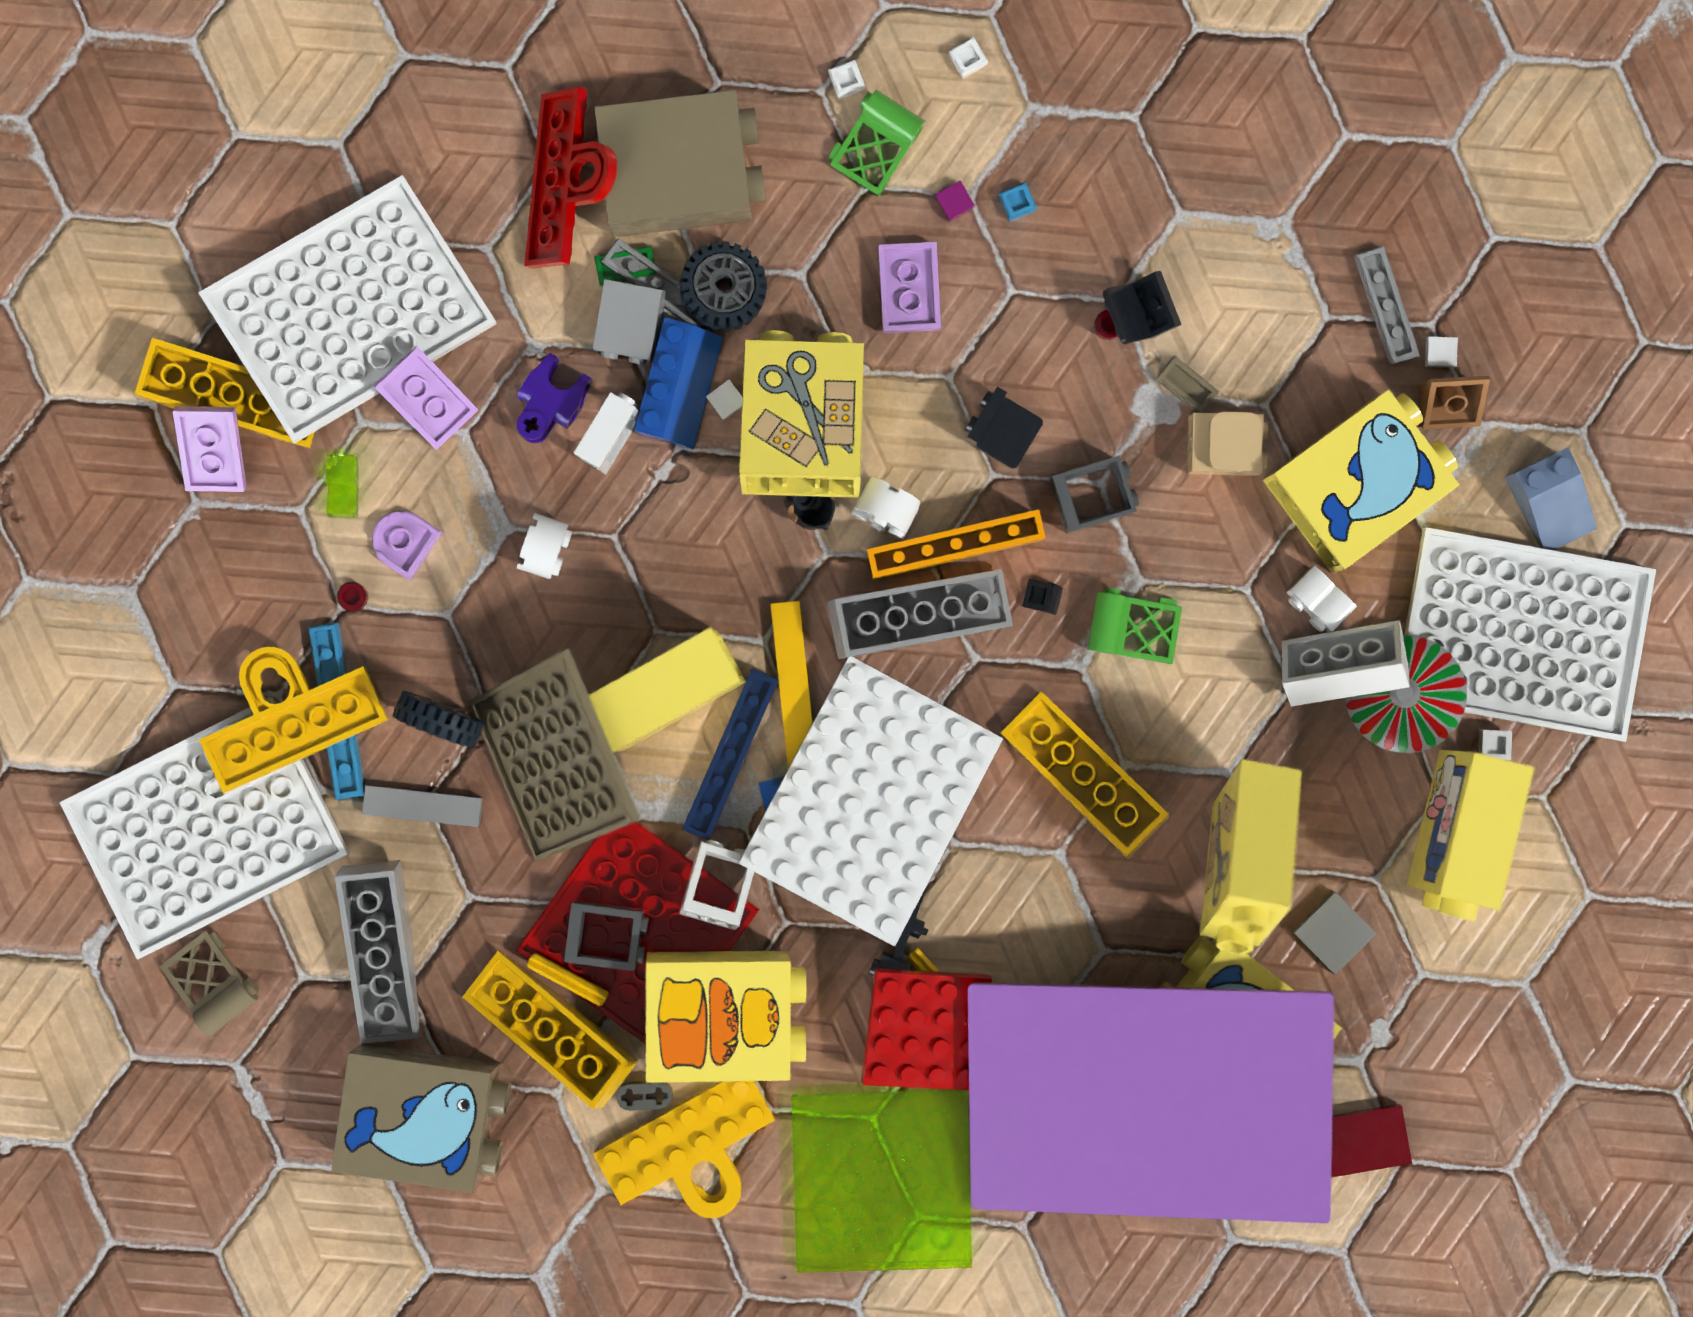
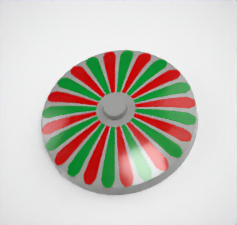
[1345,635,1467,753]

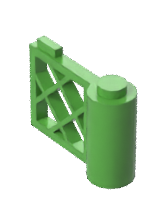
[829,90,926,197]
[1087,587,1182,664]

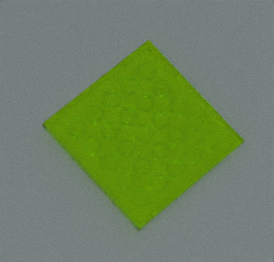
[791,1090,972,1273]

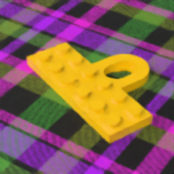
[199,647,389,794]
[593,1081,775,1218]

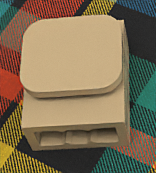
[1187,412,1268,476]

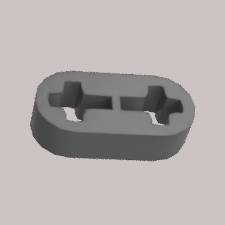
[616,1081,673,1111]

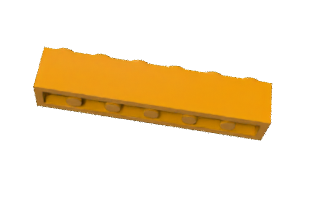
[866,509,1046,580]

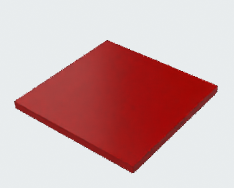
[515,821,760,1045]

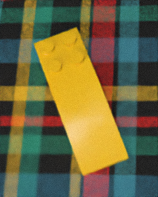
[134,338,315,448]
[1001,691,1169,859]
[462,951,639,1109]

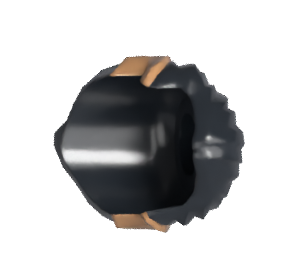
[784,496,835,530]

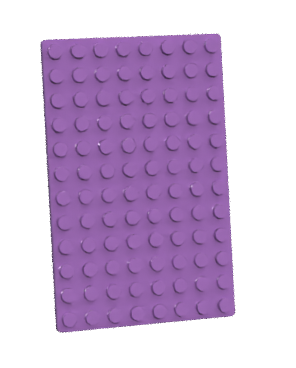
[968,983,1334,1223]

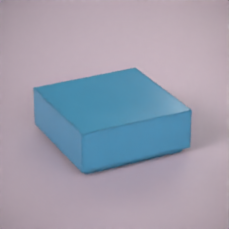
[999,182,1037,222]

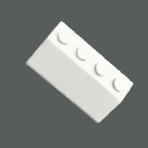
[1282,620,1410,706]

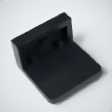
[1103,271,1182,345]
[964,386,1043,469]

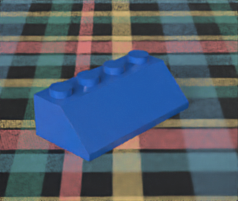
[634,317,723,450]

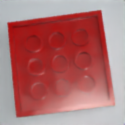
[861,968,992,1090]

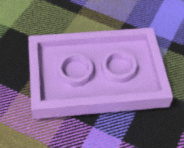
[878,242,941,334]
[373,345,478,450]
[173,406,247,492]

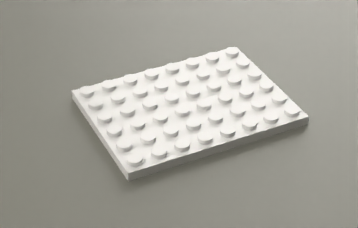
[198,175,496,444]
[1404,527,1656,742]
[738,657,1003,946]
[59,697,350,960]

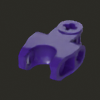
[517,353,592,443]

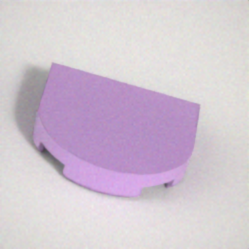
[372,511,443,580]

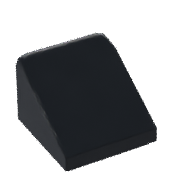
[1022,579,1063,615]

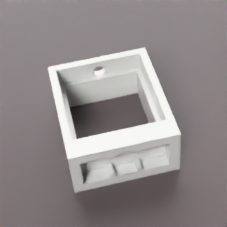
[574,392,639,475]
[679,840,754,930]

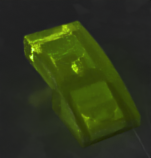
[325,455,359,518]

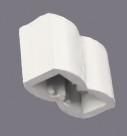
[1286,566,1357,633]

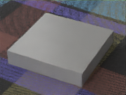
[1292,891,1376,975]

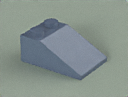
[1505,448,1597,550]

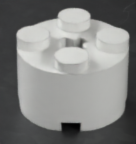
[851,477,921,540]
[517,513,573,579]

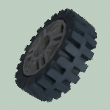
[680,241,767,332]
[392,691,484,748]

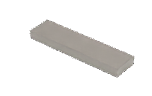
[601,238,700,327]
[1354,246,1420,366]
[362,785,483,827]

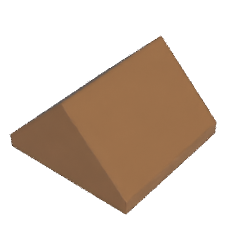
[1419,376,1490,430]

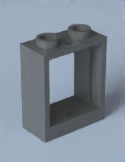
[1050,455,1139,534]
[564,900,649,971]

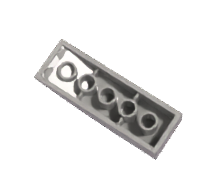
[827,569,1013,659]
[334,860,420,1044]

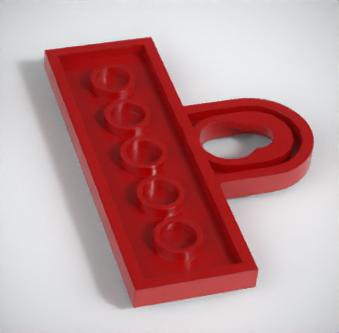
[524,87,617,269]

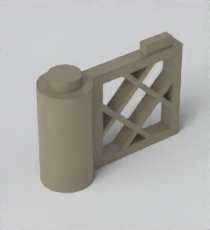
[160,930,259,1037]

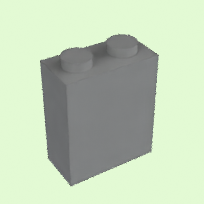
[593,279,667,365]

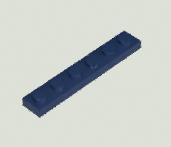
[682,669,779,840]

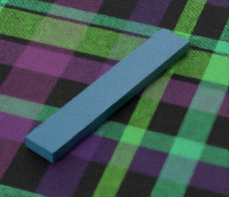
[308,623,365,800]

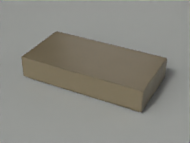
[1155,355,1219,413]

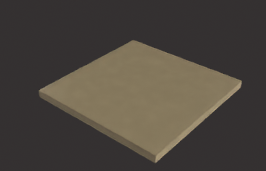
[469,649,641,862]

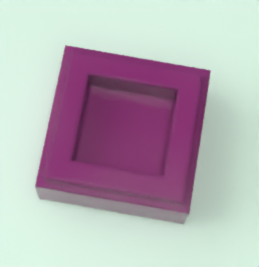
[935,180,975,222]

